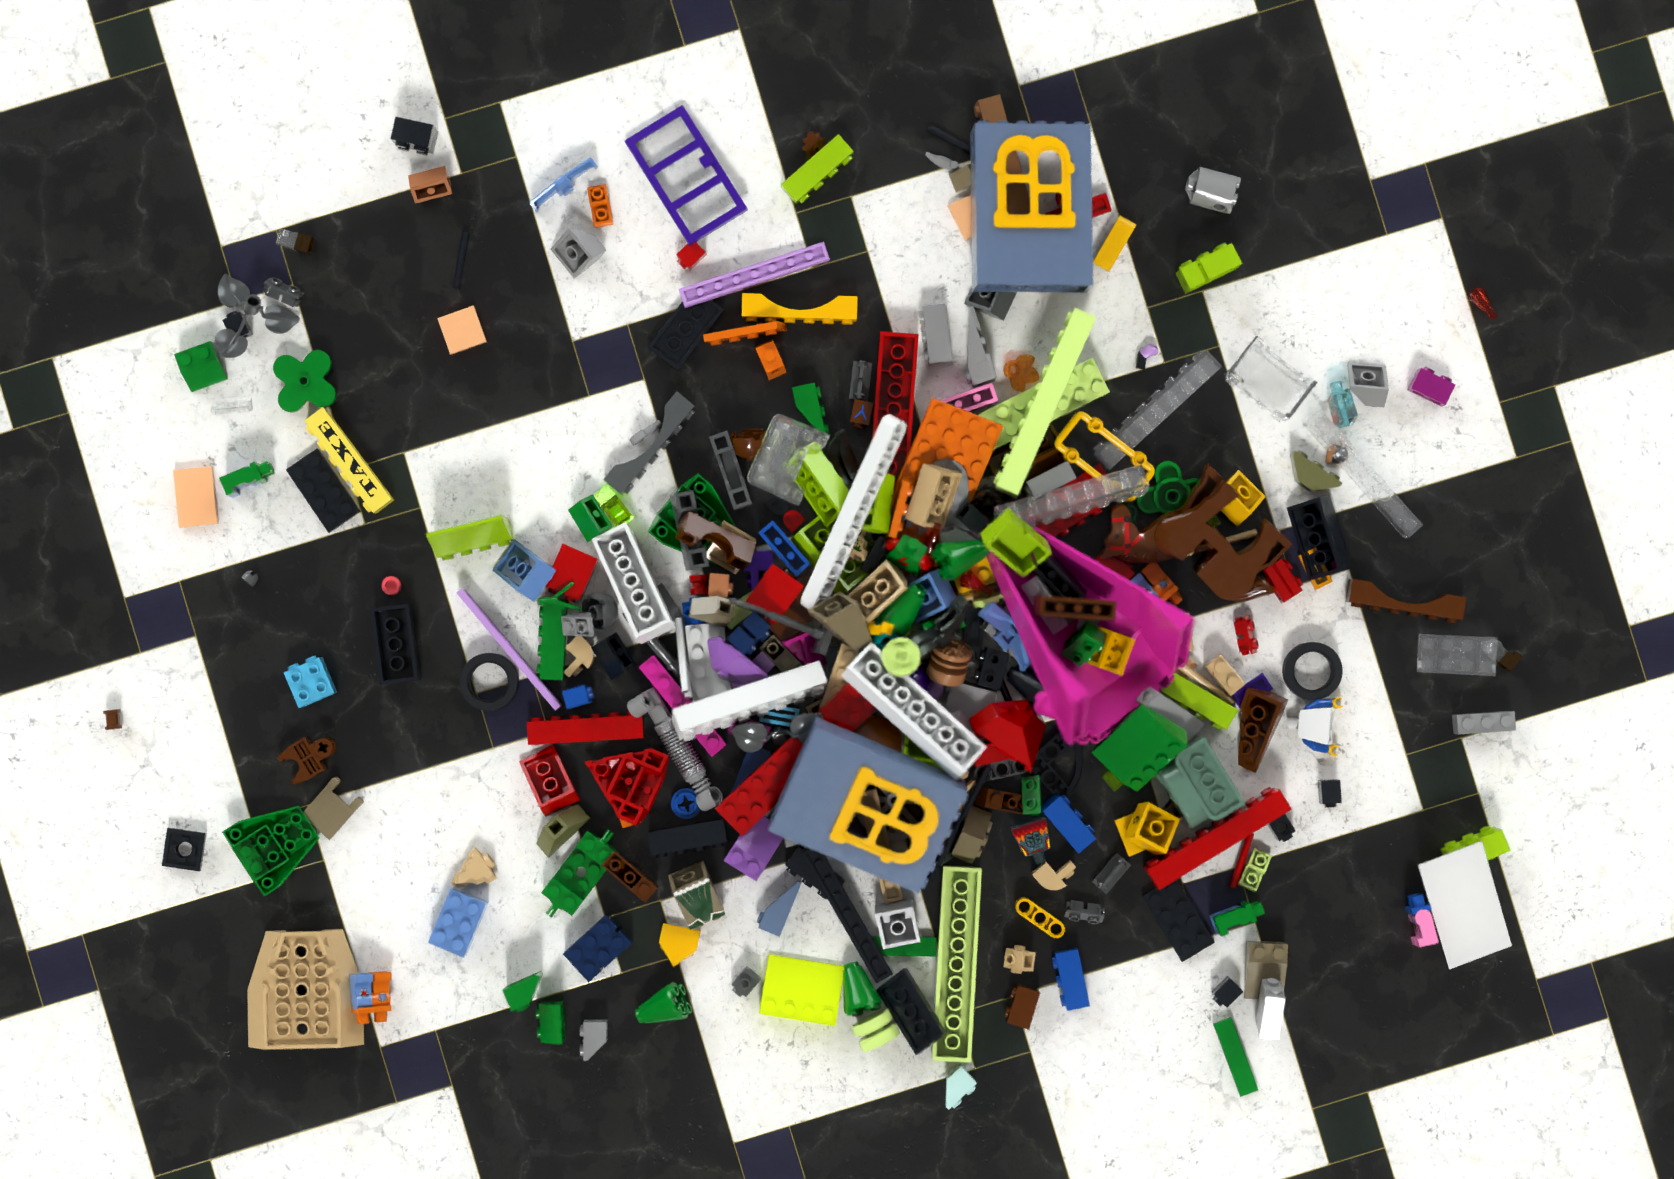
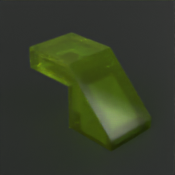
[593,483,634,526]

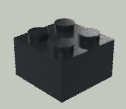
[390,116,438,156]

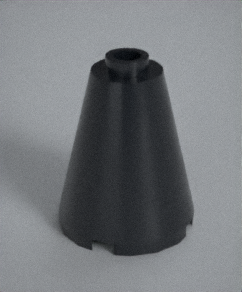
[1006,665,1044,707]

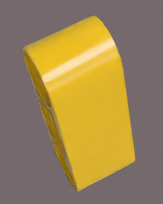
[1093,215,1137,272]
[1015,897,1065,938]

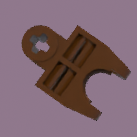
[277,736,336,785]

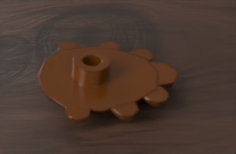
[802,131,826,159]

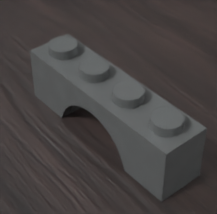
[709,431,753,511]
[670,490,709,571]

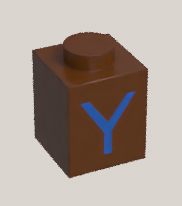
[850,399,873,429]

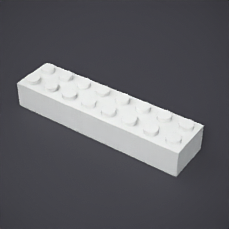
[841,642,987,781]
[672,661,827,741]

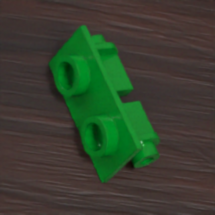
[1022,775,1042,816]

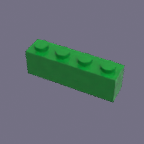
[537,604,568,680]

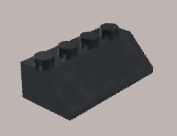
[1287,495,1352,581]

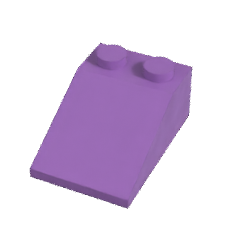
[724,816,784,881]

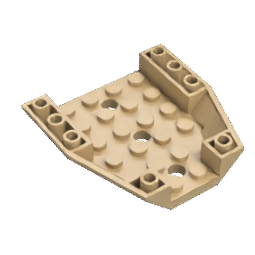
[247,929,364,1049]

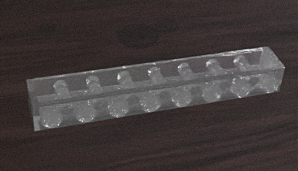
[1092,350,1222,471]
[1303,410,1423,539]
[994,464,1149,528]

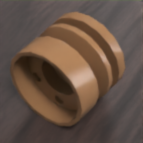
[925,639,973,687]

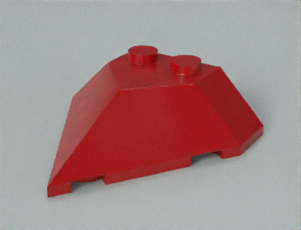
[969,700,1046,772]
[585,748,669,826]

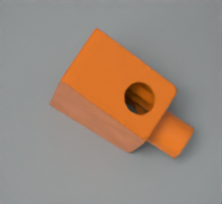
[755,340,787,380]

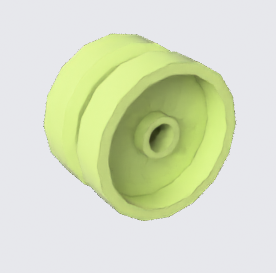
[851,1008,900,1052]

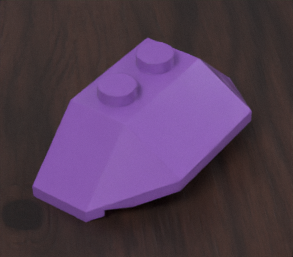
[707,637,769,689]

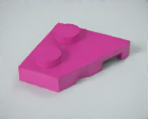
[782,632,827,666]

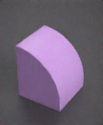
[751,651,775,674]

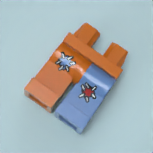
[1130,562,1183,606]
[349,971,392,1024]

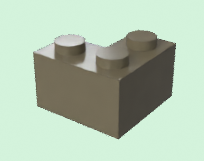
[951,806,993,864]

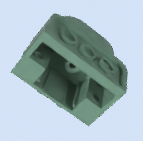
[1156,736,1245,828]

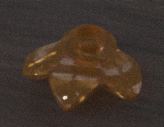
[1003,354,1040,392]

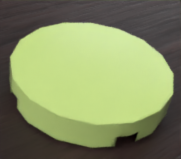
[972,591,1005,608]
[882,637,921,677]

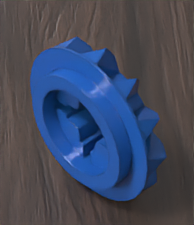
[671,788,700,819]

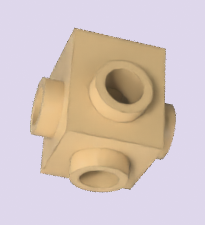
[1003,945,1036,974]

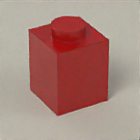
[676,242,707,271]

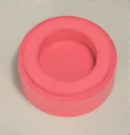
[382,576,402,595]

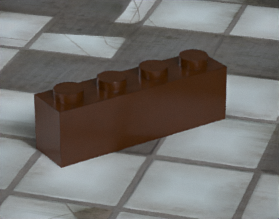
[1033,596,1116,621]

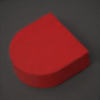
[783,510,806,533]

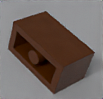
[1004,984,1040,1030]

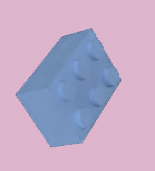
[428,887,489,958]

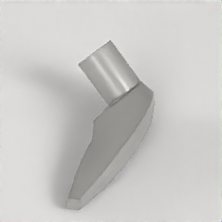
[925,152,959,170]

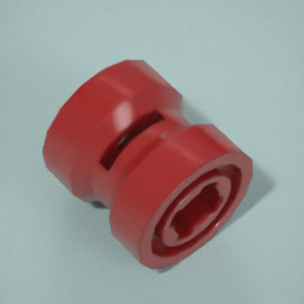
[689,574,709,595]

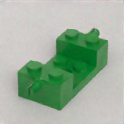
[541,829,620,917]

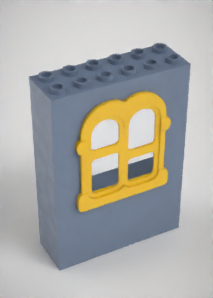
[970,120,1093,293]
[768,717,968,894]

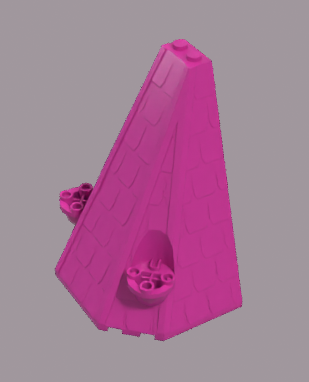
[981,518,1195,745]

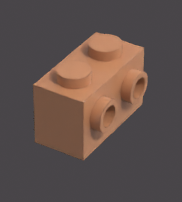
[408,166,452,204]
[708,573,734,599]

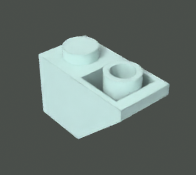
[945,1064,977,1110]

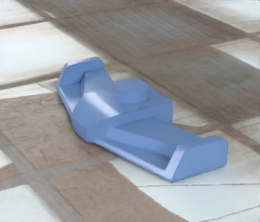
[530,157,598,213]
[978,602,1031,671]

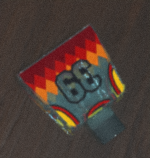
[1328,381,1358,429]
[1010,817,1051,865]

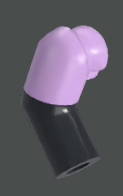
[1136,344,1158,370]

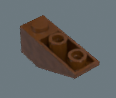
[974,786,1032,816]
[602,851,658,903]

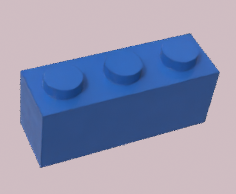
[758,520,811,577]
[1041,792,1096,854]
[1052,947,1090,1011]

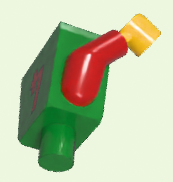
[885,533,938,577]

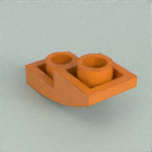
[587,184,614,228]

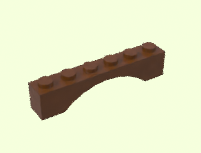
[1346,579,1467,623]

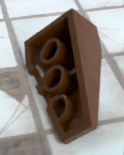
[1238,687,1288,773]

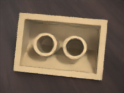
[905,464,962,528]
[847,560,907,625]

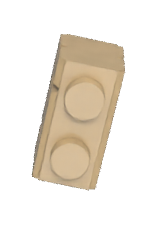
[1204,654,1246,696]

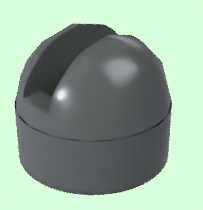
[241,570,258,587]

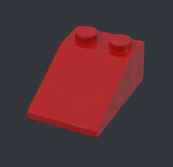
[519,745,580,817]

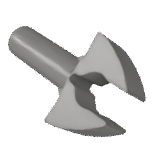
[629,420,662,446]

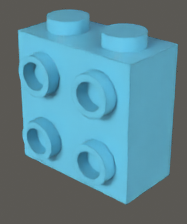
[284,655,337,708]

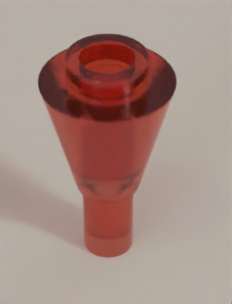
[1468,287,1498,320]
[922,522,942,556]
[960,570,993,597]

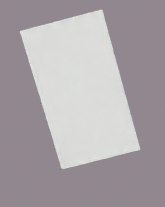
[1418,841,1512,969]

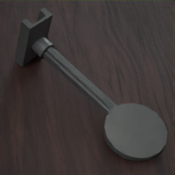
[729,598,833,656]

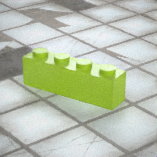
[781,134,854,204]
[1160,673,1238,731]

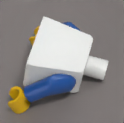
[1288,697,1343,756]

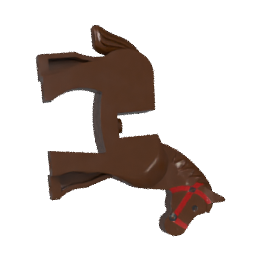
[1099,463,1292,601]

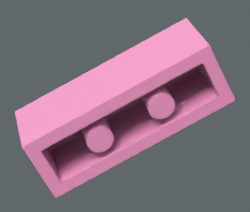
[941,383,998,412]

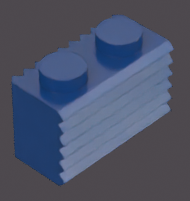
[562,684,595,709]

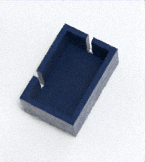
[726,611,771,657]
[563,913,633,983]

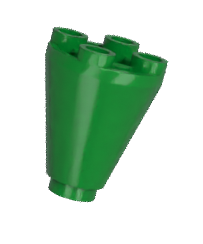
[932,540,989,581]
[876,583,927,636]
[843,961,882,1017]
[635,982,692,1024]

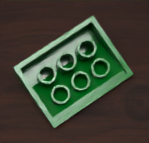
[1091,703,1188,792]

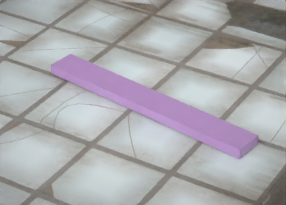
[679,242,830,308]
[456,589,562,711]

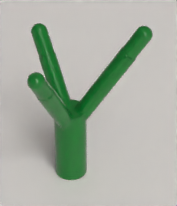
[537,582,582,611]

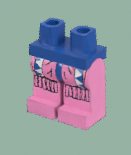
[1405,893,1439,947]

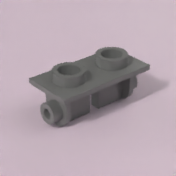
[262,278,305,307]
[849,361,872,401]
[1092,853,1131,894]
[1064,900,1105,924]

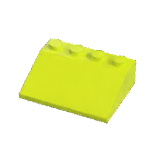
[759,954,844,1026]

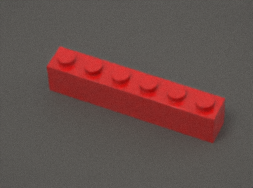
[527,712,645,745]

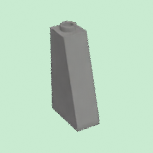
[1136,687,1205,741]

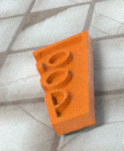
[703,321,787,346]

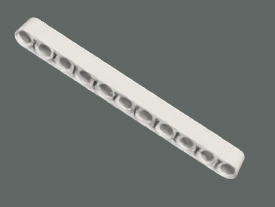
[801,414,906,609]

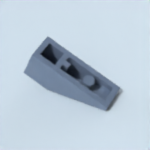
[757,880,802,937]

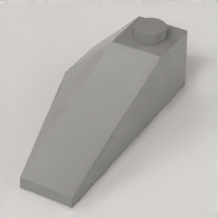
[965,306,997,387]

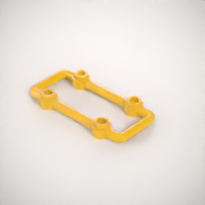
[1054,411,1155,503]

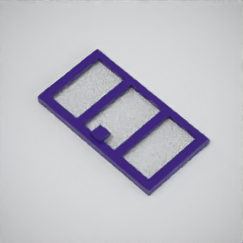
[624,105,748,246]

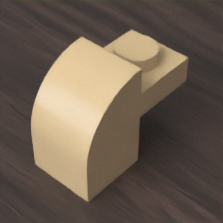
[564,636,595,677]
[1031,860,1076,890]

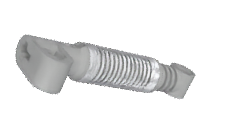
[627,687,723,811]

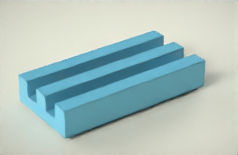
[759,707,800,727]

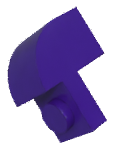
[743,551,774,591]

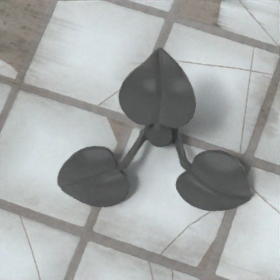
[215,274,300,358]
[732,713,823,752]

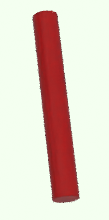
[1229,833,1254,888]

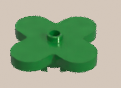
[273,350,337,413]
[1136,461,1199,515]

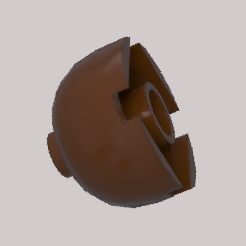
[729,428,768,461]

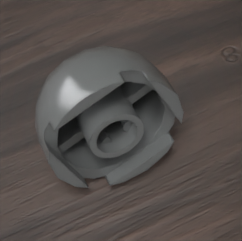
[582,593,618,632]

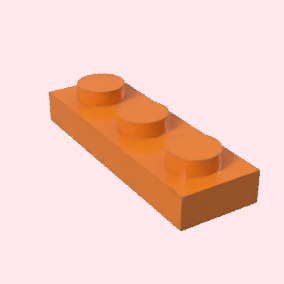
[888,477,913,538]

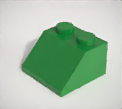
[174,341,228,392]
[502,970,543,1013]
[536,1000,566,1044]

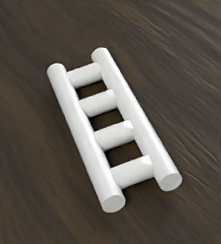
[675,618,692,699]

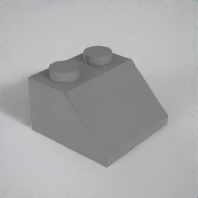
[875,898,921,949]

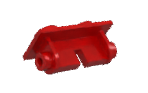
[1233,615,1259,656]

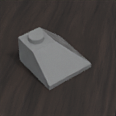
[551,227,607,278]
[1347,362,1389,407]

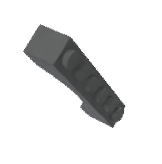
[603,392,695,495]

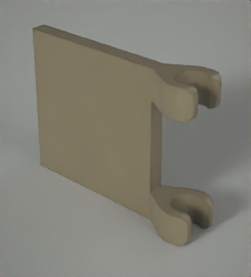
[303,776,364,840]

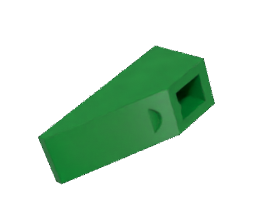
[792,382,830,441]

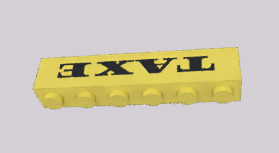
[304,407,394,514]

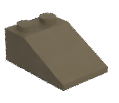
[1244,940,1288,999]

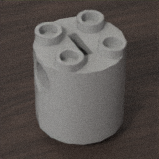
[1185,167,1241,214]

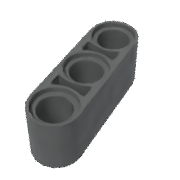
[974,759,1027,782]

